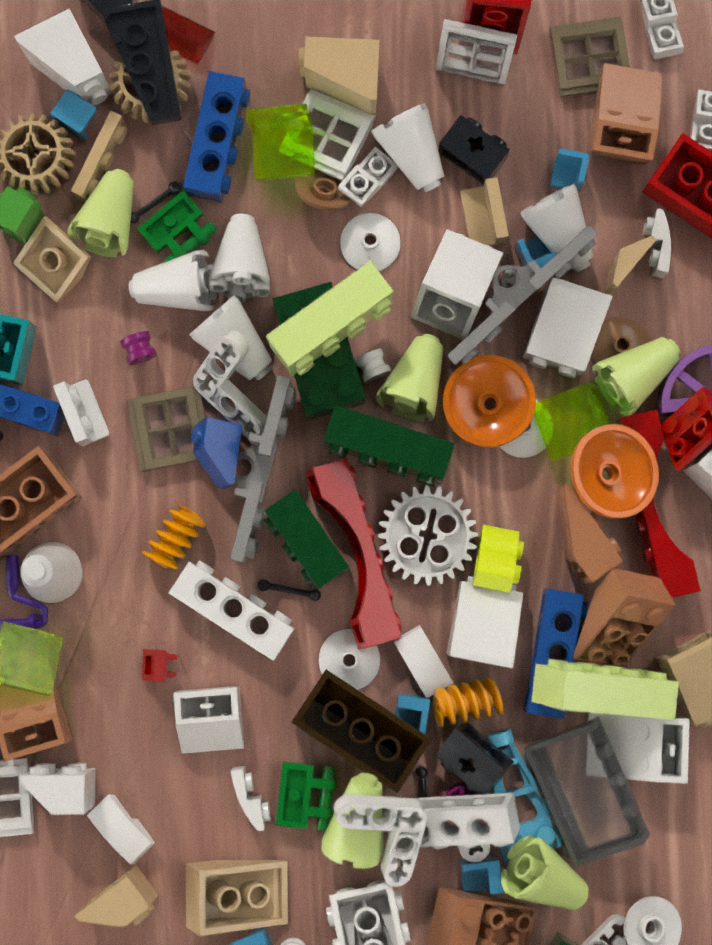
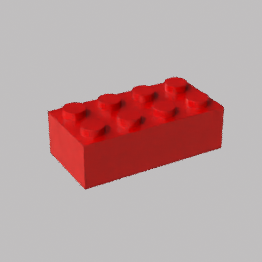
[459,0,532,54]
[642,133,712,239]

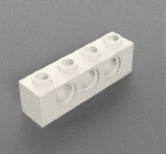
[169,560,295,661]
[384,793,520,849]

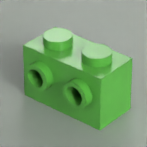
[0,186,46,245]

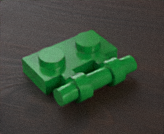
[137,190,217,262]
[275,761,337,831]

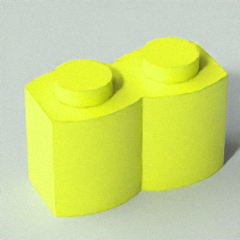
[473,524,524,593]

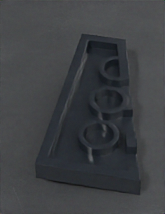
[100,0,182,125]

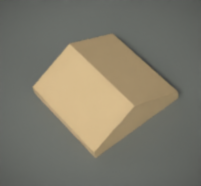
[13,216,91,303]
[603,235,657,295]

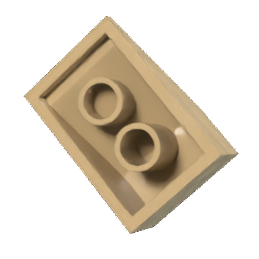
[186,860,288,936]

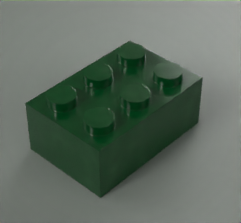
[264,489,350,589]

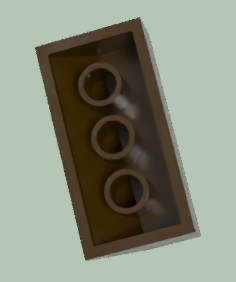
[291,669,432,793]

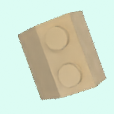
[75,865,158,928]

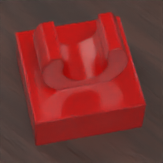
[142,649,177,682]

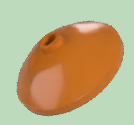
[443,355,536,448]
[570,424,659,519]

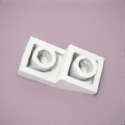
[640,0,684,60]
[690,89,712,152]
[338,147,398,207]
[643,208,671,279]
[393,625,453,698]
[231,765,271,831]
[87,794,155,864]

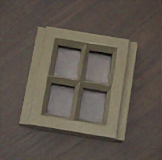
[549,17,630,98]
[127,387,206,472]

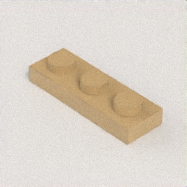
[71,111,127,203]

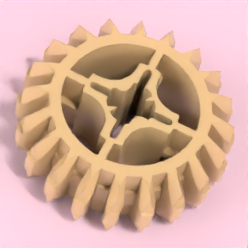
[110,46,191,123]
[0,113,76,196]

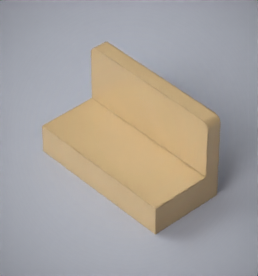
[460,177,509,246]

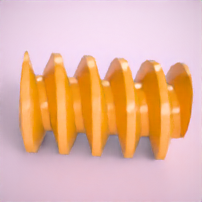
[142,500,206,569]
[433,677,503,728]

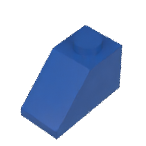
[191,417,242,489]

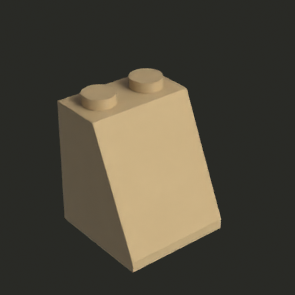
[299,36,380,120]
[655,630,712,729]

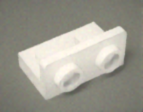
[53,380,110,447]

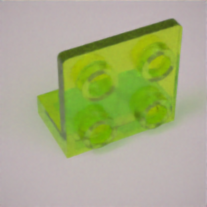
[246,103,315,181]
[534,383,610,461]
[0,621,63,696]

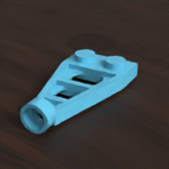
[487,729,563,863]

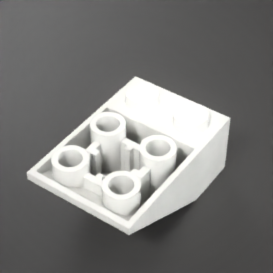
[586,712,689,784]

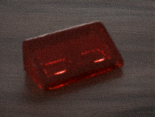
[162,6,215,64]

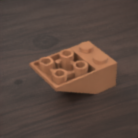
[586,63,663,165]
[556,483,623,584]
[573,568,676,667]
[0,650,73,762]
[427,887,537,945]

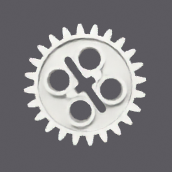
[378,485,478,586]

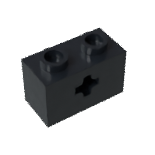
[438,115,510,185]
[435,722,514,795]

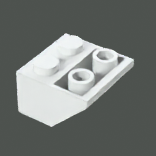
[173,686,244,754]
[20,763,96,815]

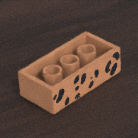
[0,445,83,560]

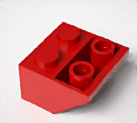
[661,386,712,472]

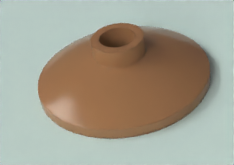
[295,167,352,210]
[591,317,650,364]

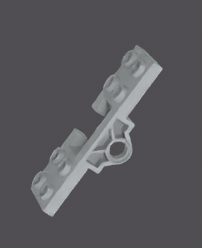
[447,224,598,365]
[230,375,297,564]

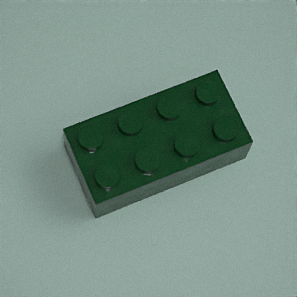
[272,282,366,421]
[323,405,455,487]

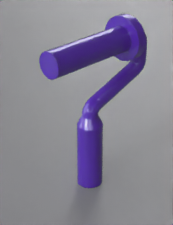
[0,555,48,635]

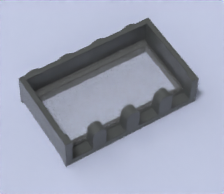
[524,717,650,867]

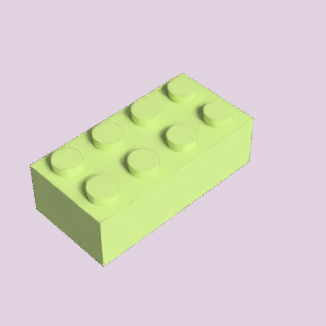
[266,261,394,376]
[531,659,679,720]

